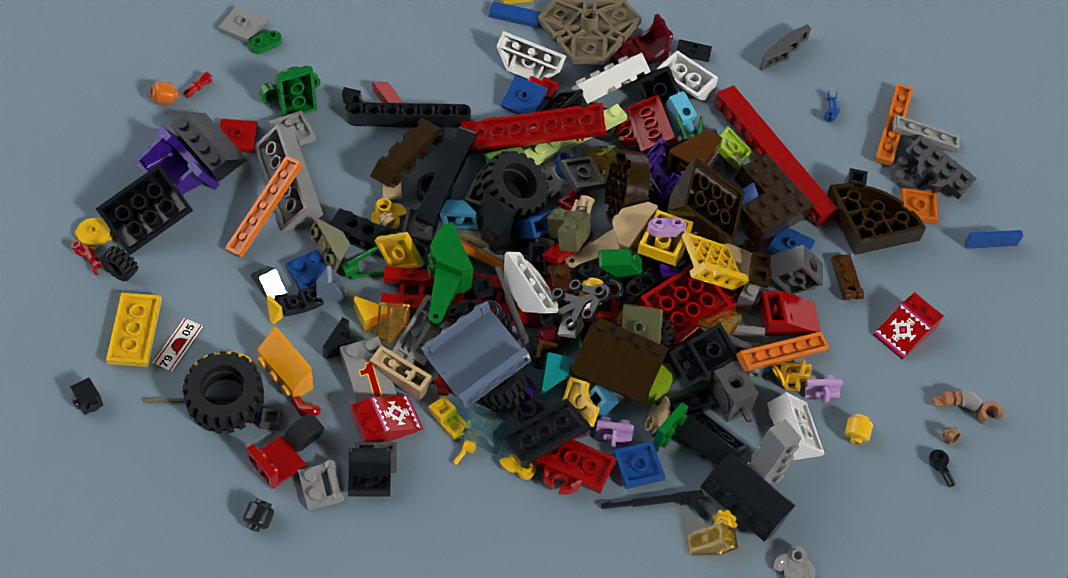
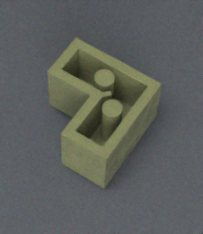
[547,208,591,253]

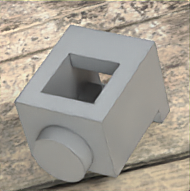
[736,282,761,315]

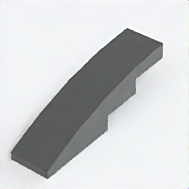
[759,24,811,71]

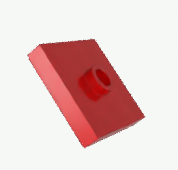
[220,119,258,153]

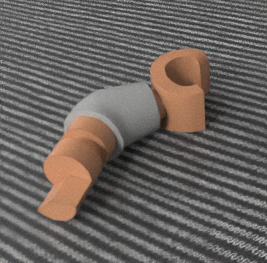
[932,388,1003,424]

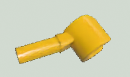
[452,440,476,465]

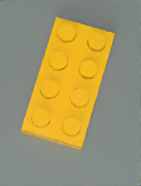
[106,293,162,367]

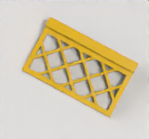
[681,232,749,291]

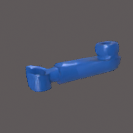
[824,90,840,122]

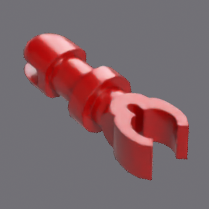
[183,71,212,98]

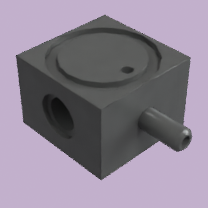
[770,244,823,295]
[708,361,759,423]

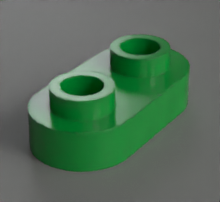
[248,30,282,54]

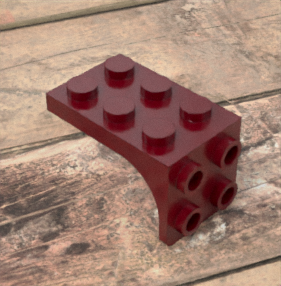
[610,14,673,65]

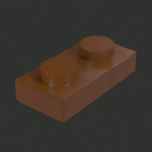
[548,263,577,296]

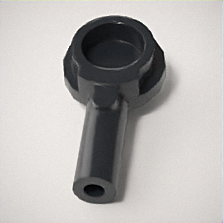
[929,449,956,487]

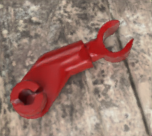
[71,240,105,275]

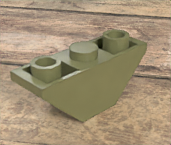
[309,219,350,272]

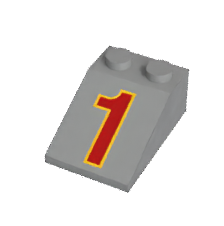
[340,336,397,403]

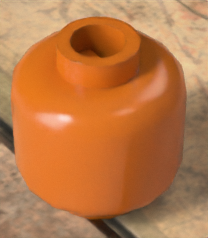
[150,81,178,106]

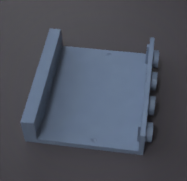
[421,301,531,408]

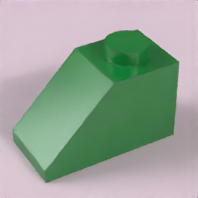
[598,249,642,282]

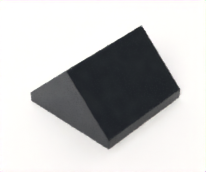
[540,89,583,112]

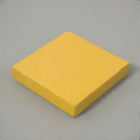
[374,232,424,268]

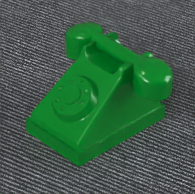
[259,65,321,117]

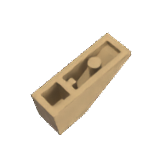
[370,345,432,400]

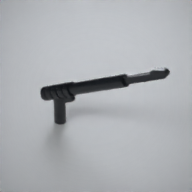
[601,489,708,518]

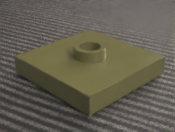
[622,304,663,344]

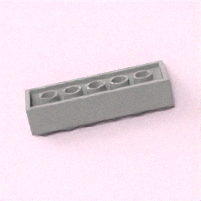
[254,124,323,231]

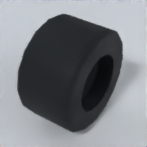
[284,414,324,452]

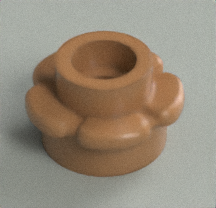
[942,426,961,445]

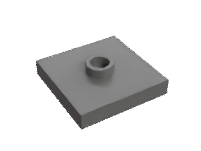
[218,5,267,43]

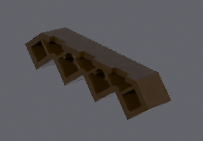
[370,118,445,188]

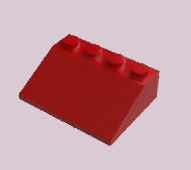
[634,261,733,345]

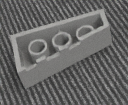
[746,419,802,484]

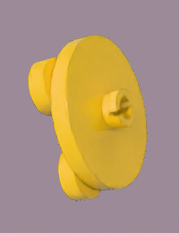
[75,217,114,251]

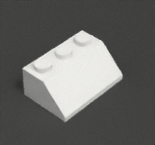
[657,51,718,101]
[767,392,825,460]

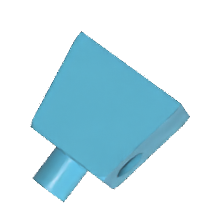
[664,91,697,135]

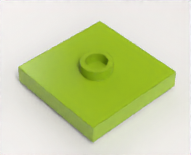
[719,126,752,170]

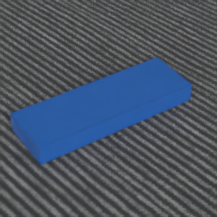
[489,1,542,28]
[964,230,1024,249]

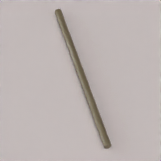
[145,396,240,402]

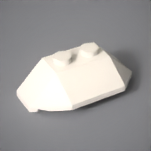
[497,31,567,80]
[504,252,559,313]

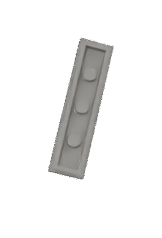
[893,115,960,153]

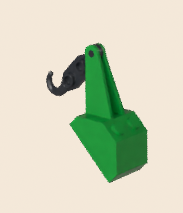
[427,223,502,327]

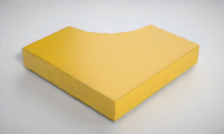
[562,377,600,427]

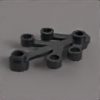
[539,279,610,331]

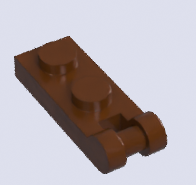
[831,254,864,301]

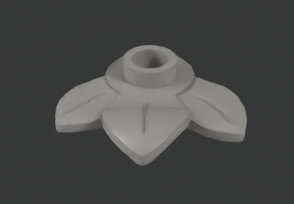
[774,545,815,578]

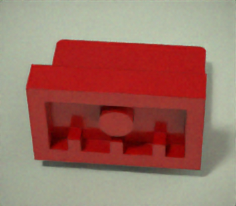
[246,436,306,489]

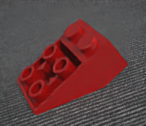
[758,291,821,336]

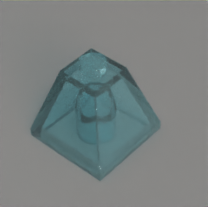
[460,403,512,455]

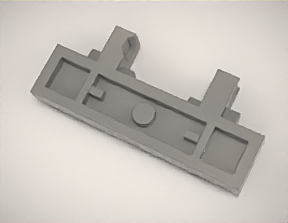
[392,295,448,367]

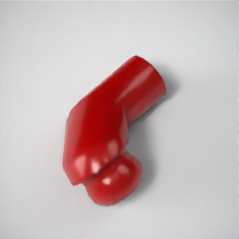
[292,396,321,417]

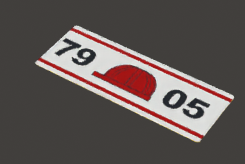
[153,318,203,371]

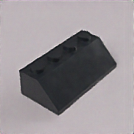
[171,113,248,182]
[701,452,796,542]

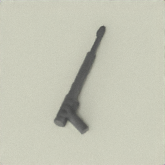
[495,266,536,359]

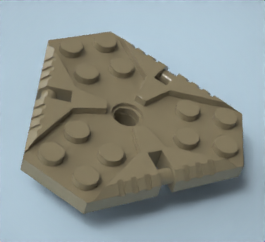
[538,0,641,65]

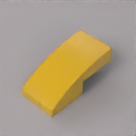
[428,396,470,441]

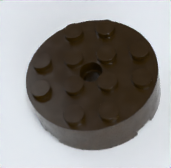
[605,150,652,223]

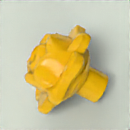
[713,509,737,533]

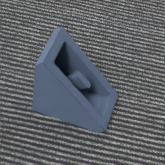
[316,266,346,302]

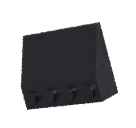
[95,164,193,255]

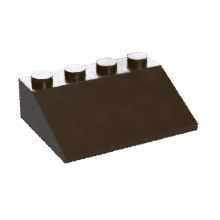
[667,157,745,244]
[570,316,669,405]

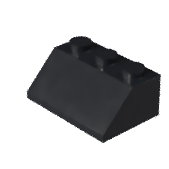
[676,411,749,468]

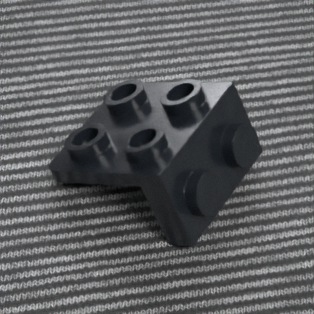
[348,448,391,497]

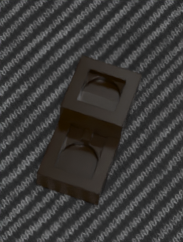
[749,251,771,288]

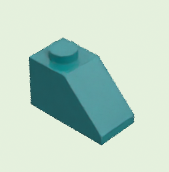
[538,352,573,395]

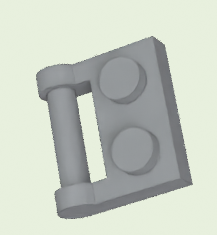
[298,460,345,510]

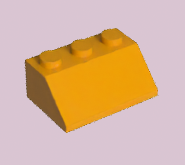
[257,327,314,400]

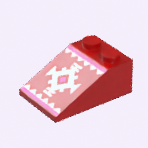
[873,292,944,360]
[351,395,423,442]

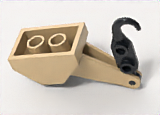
[565,202,658,299]

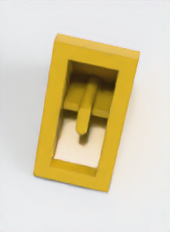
[354,296,392,331]

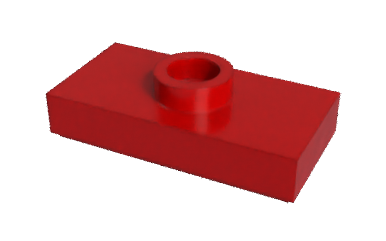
[556,190,592,210]

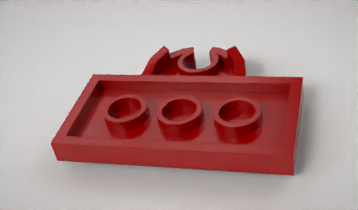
[616,94,677,154]
[532,439,616,495]

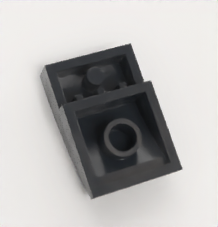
[666,322,738,388]

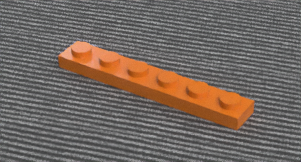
[874,83,914,166]
[225,156,303,258]
[736,332,830,372]

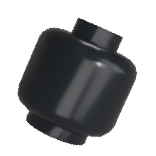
[243,499,274,532]

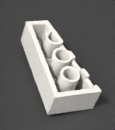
[571,53,651,106]

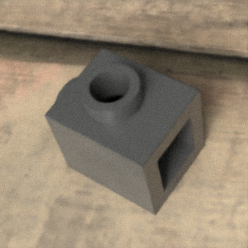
[542,168,562,200]

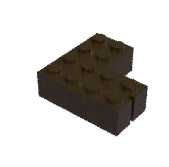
[734,153,814,246]

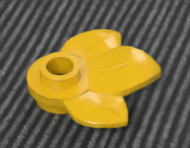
[371,198,407,229]
[499,454,537,480]

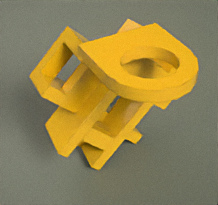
[771,358,812,391]

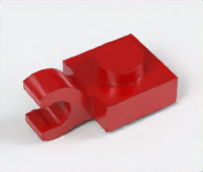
[528,76,559,101]

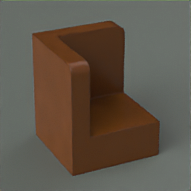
[534,340,559,370]

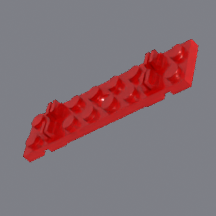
[461,103,607,153]

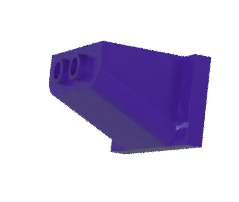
[134,125,220,194]

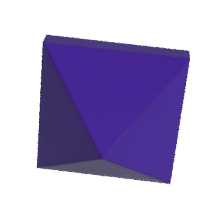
[657,262,679,280]

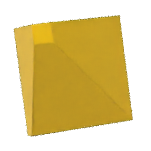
[266,295,283,325]

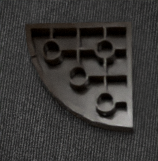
[827,183,926,255]

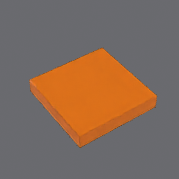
[900,188,939,225]

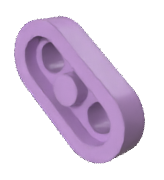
[647,218,687,237]

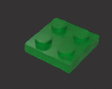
[653,402,688,452]

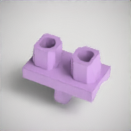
[804,375,843,403]
[595,417,634,447]

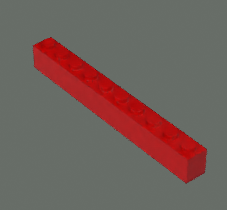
[714,85,838,227]

